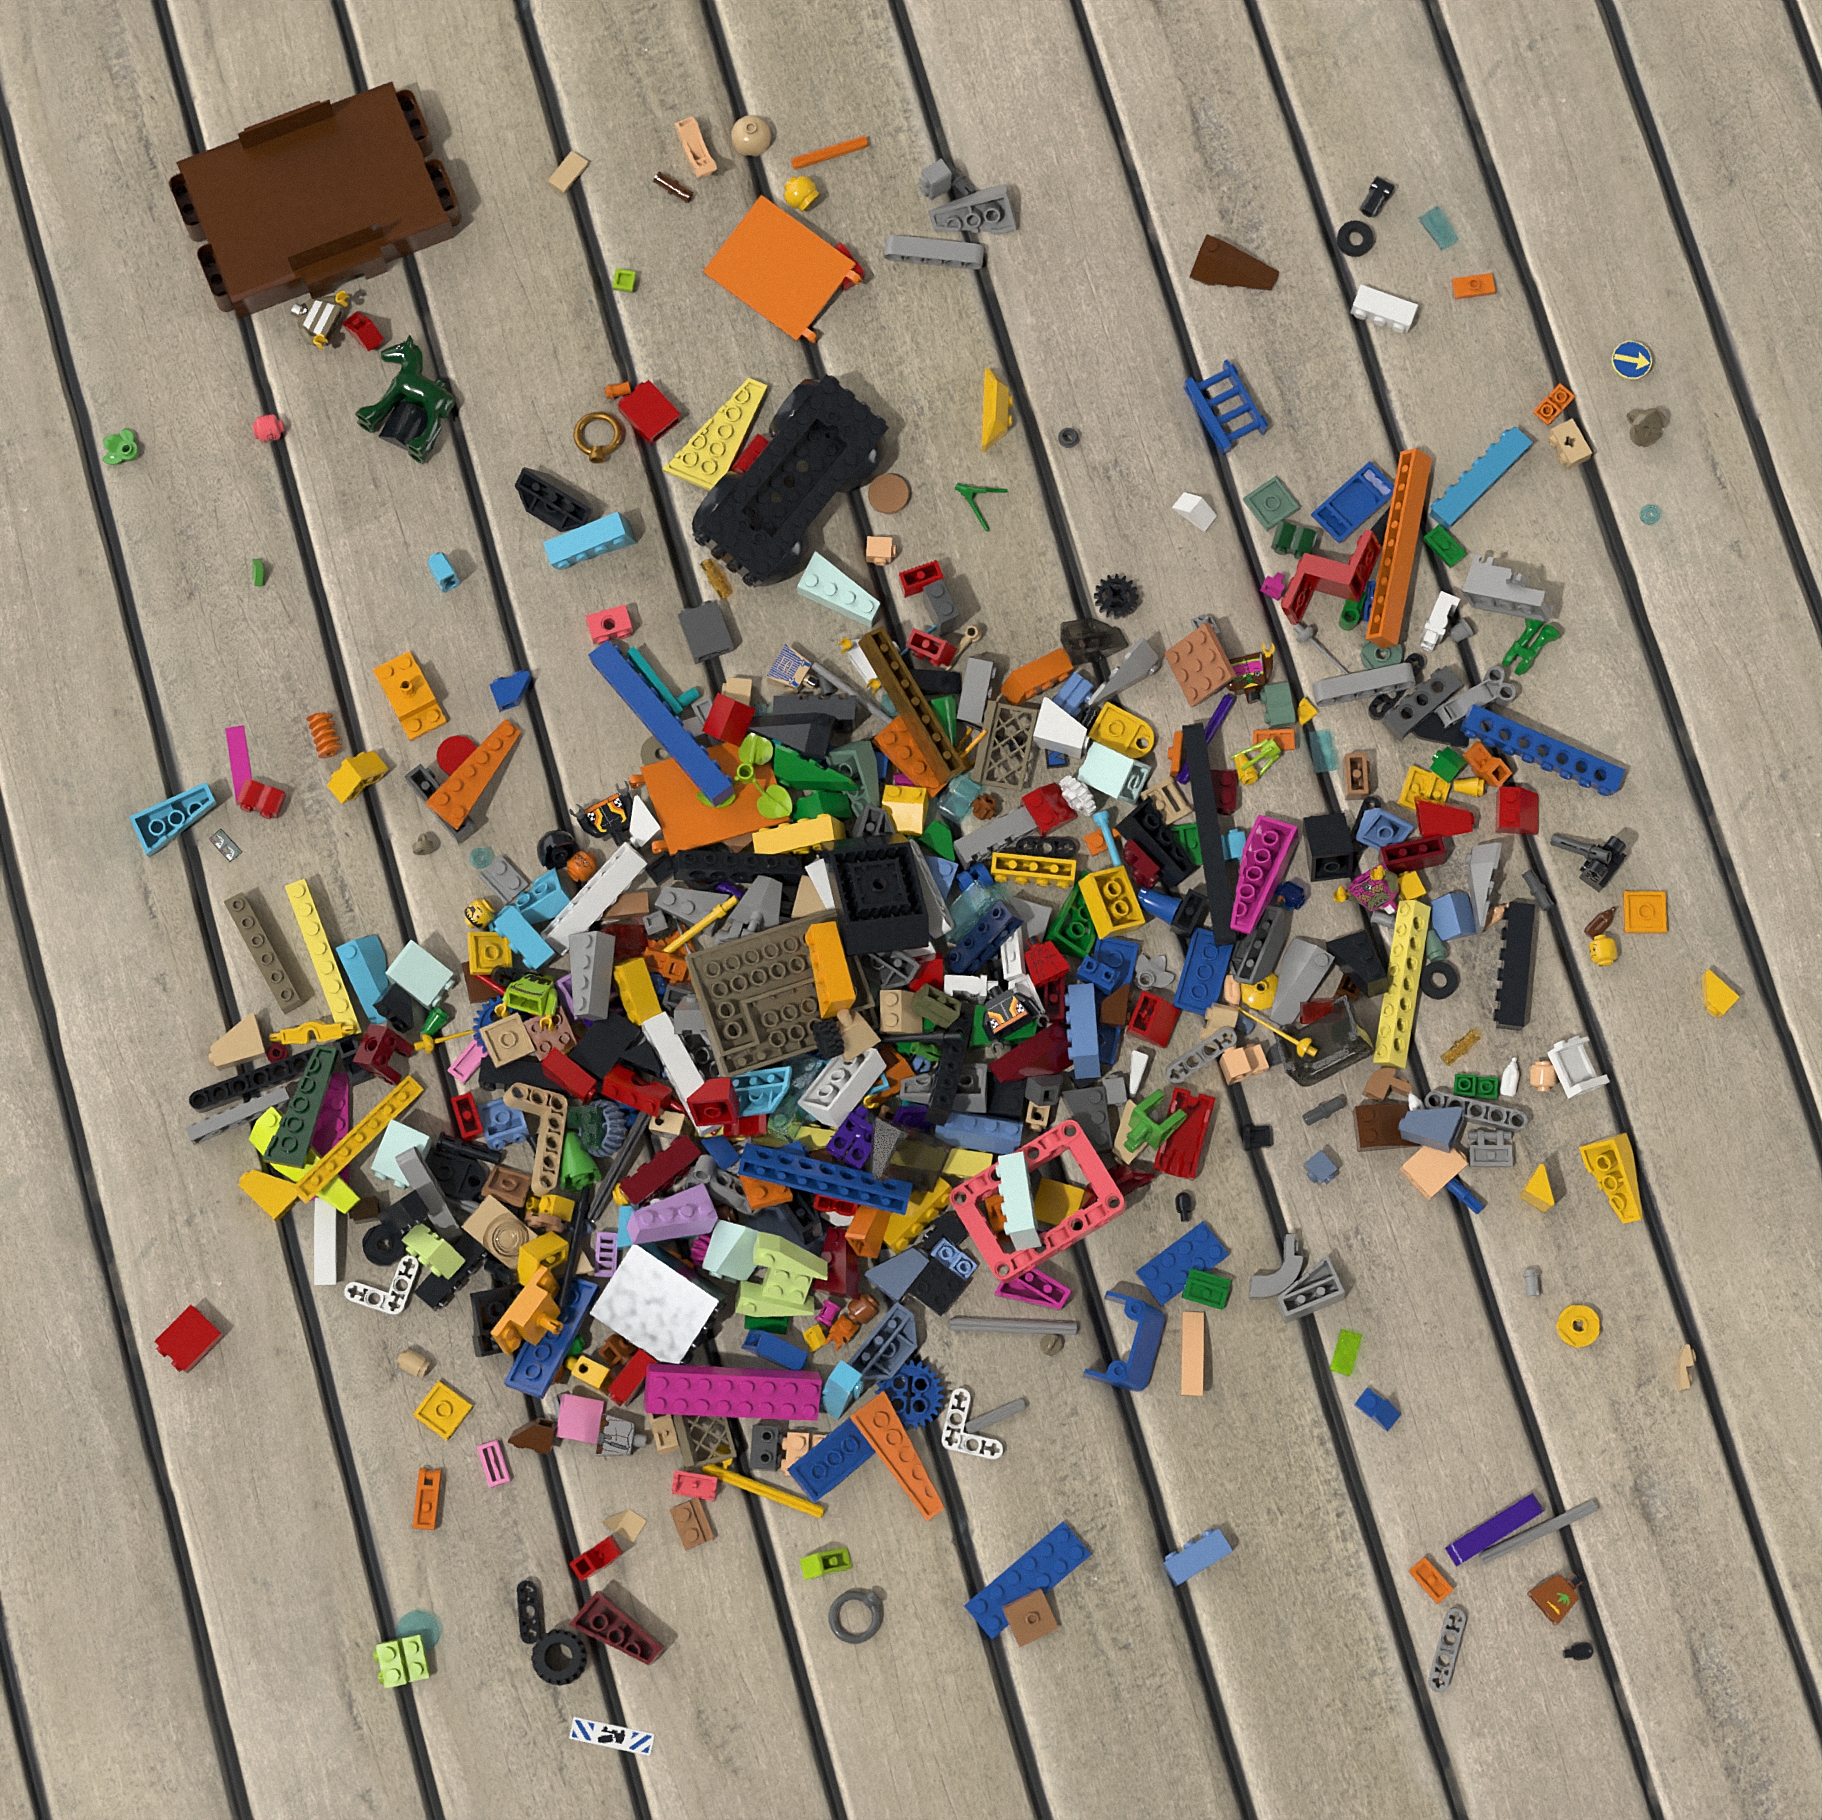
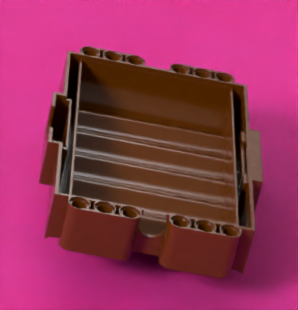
[169,81,462,319]

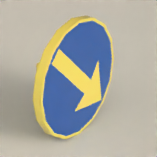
[1612,341,1652,380]

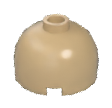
[731,115,771,157]

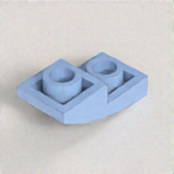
[929,1238,978,1281]

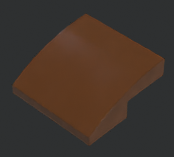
[462,961,510,1004]

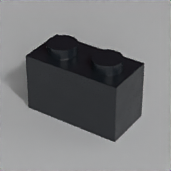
[1170,888,1208,939]

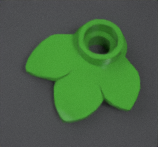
[103,428,139,465]

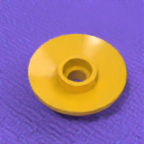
[1240,972,1278,1010]

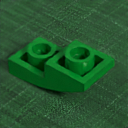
[1454,1074,1499,1100]

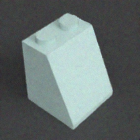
[1077,742,1152,805]
[385,940,455,1010]
[371,1119,434,1190]
[702,1219,759,1284]

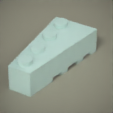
[797,551,880,628]
[995,1151,1042,1251]

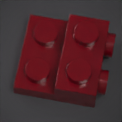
[1193,770,1237,816]
[1122,839,1160,890]

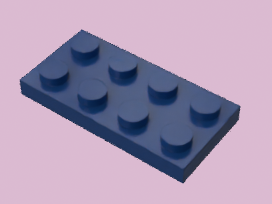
[1173,927,1233,1017]
[1135,1222,1229,1307]
[787,1417,876,1503]

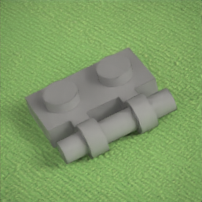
[1468,1129,1513,1167]

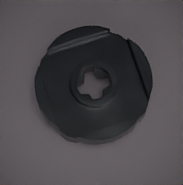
[362,1224,406,1267]

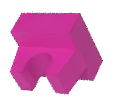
[1260,572,1285,601]

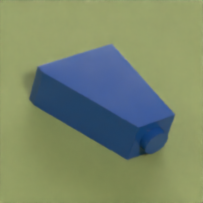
[741,1329,808,1371]

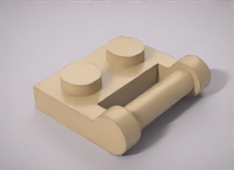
[1140,776,1193,827]

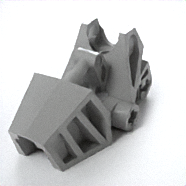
[713,875,782,947]

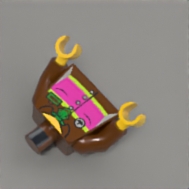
[1224,642,1275,704]

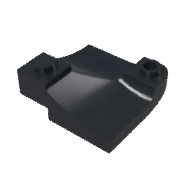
[470,1283,526,1357]

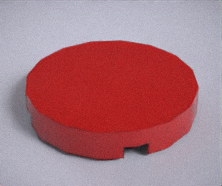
[436,735,477,776]

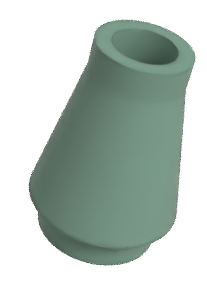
[1425,930,1447,963]

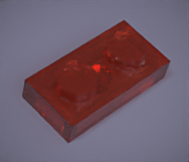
[1300,999,1343,1025]

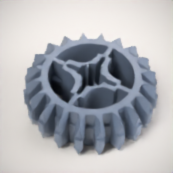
[577,1100,627,1157]

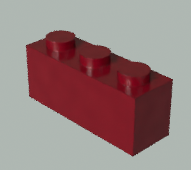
[1378,835,1446,874]

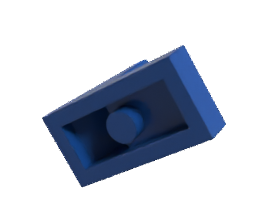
[1354,1387,1401,1432]

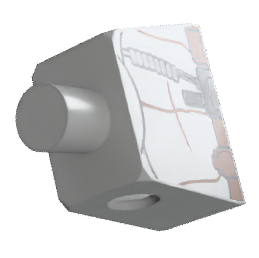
[595,1413,647,1457]

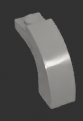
[1249,1234,1303,1300]

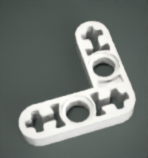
[344,1255,420,1316]
[941,1388,1003,1460]

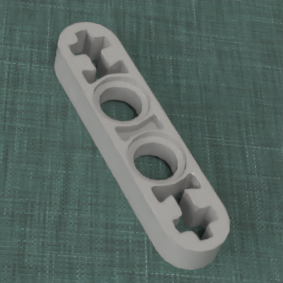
[1166,1026,1237,1083]
[1428,1608,1465,1692]

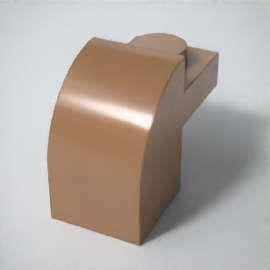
[1362,1067,1412,1103]

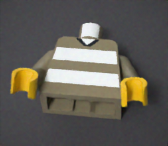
[291,291,350,350]

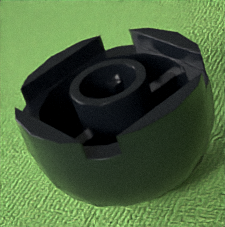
[537,830,580,870]

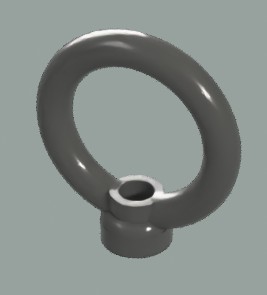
[828,1589,882,1644]

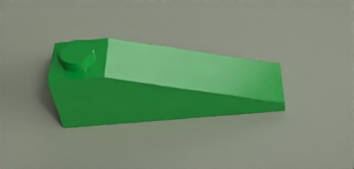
[773,744,858,791]
[1042,870,1096,958]

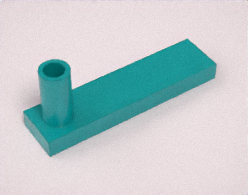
[626,646,700,718]

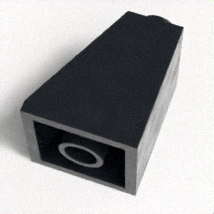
[1303,813,1354,882]

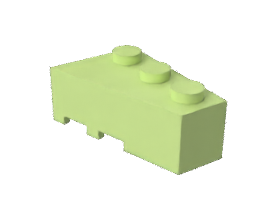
[402,1222,466,1280]

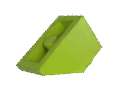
[799,1547,852,1580]

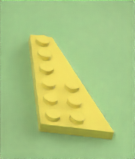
[662,378,767,491]

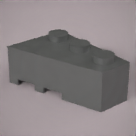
[1061,1086,1113,1155]

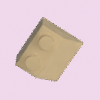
[880,990,922,1035]

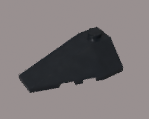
[748,712,836,760]

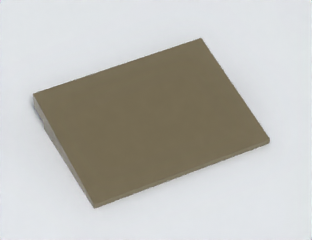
[684,908,880,1078]

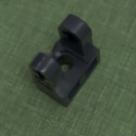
[1579,836,1627,892]

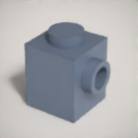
[1303,1150,1337,1186]

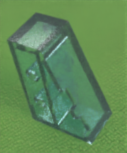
[942,880,1008,945]

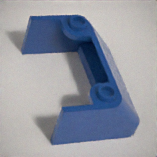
[1083,1290,1165,1392]

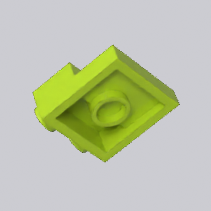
[373,1634,431,1688]

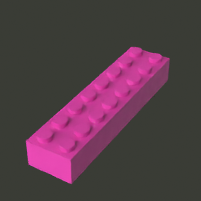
[643,1364,822,1421]

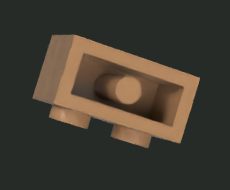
[1343,753,1371,800]

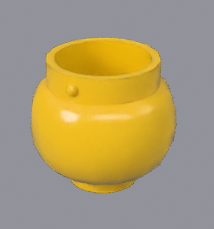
[784,176,820,212]

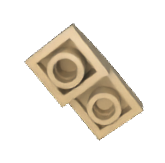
[1676,1344,1696,1392]

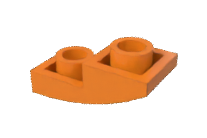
[1533,383,1575,426]

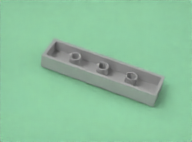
[186,1086,291,1145]

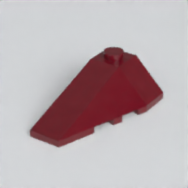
[989,1021,1073,1083]

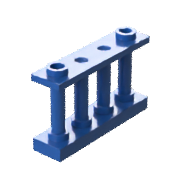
[1183,359,1268,456]

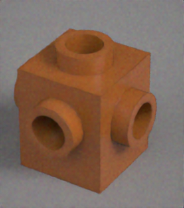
[598,1334,637,1368]

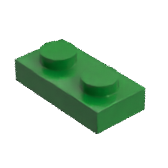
[1423,524,1467,569]

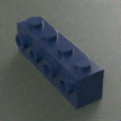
[944,899,1024,976]

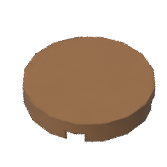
[868,474,909,515]

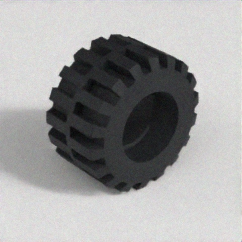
[531,1629,587,1686]

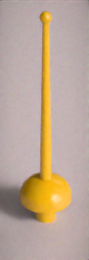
[1237,1007,1318,1058]
[414,1030,475,1055]

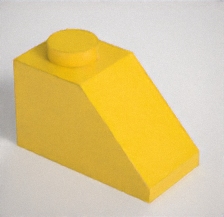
[1702,969,1740,1019]

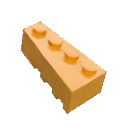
[805,921,856,1019]

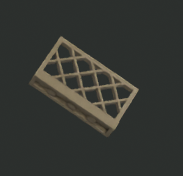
[972,700,1039,792]
[671,1414,737,1472]

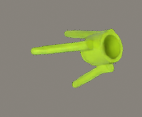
[1229,739,1282,779]

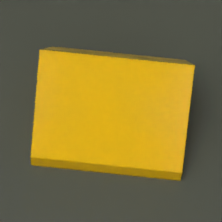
[1518,1164,1555,1212]

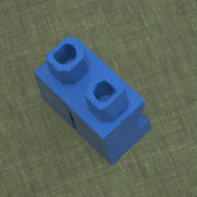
[1075,955,1120,996]

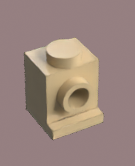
[1025,1101,1050,1132]

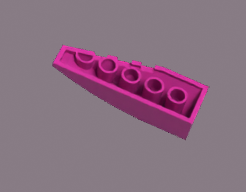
[1230,815,1299,935]

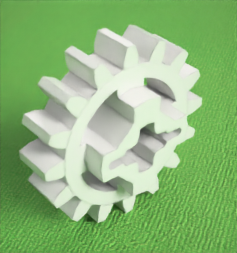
[1059,775,1097,816]

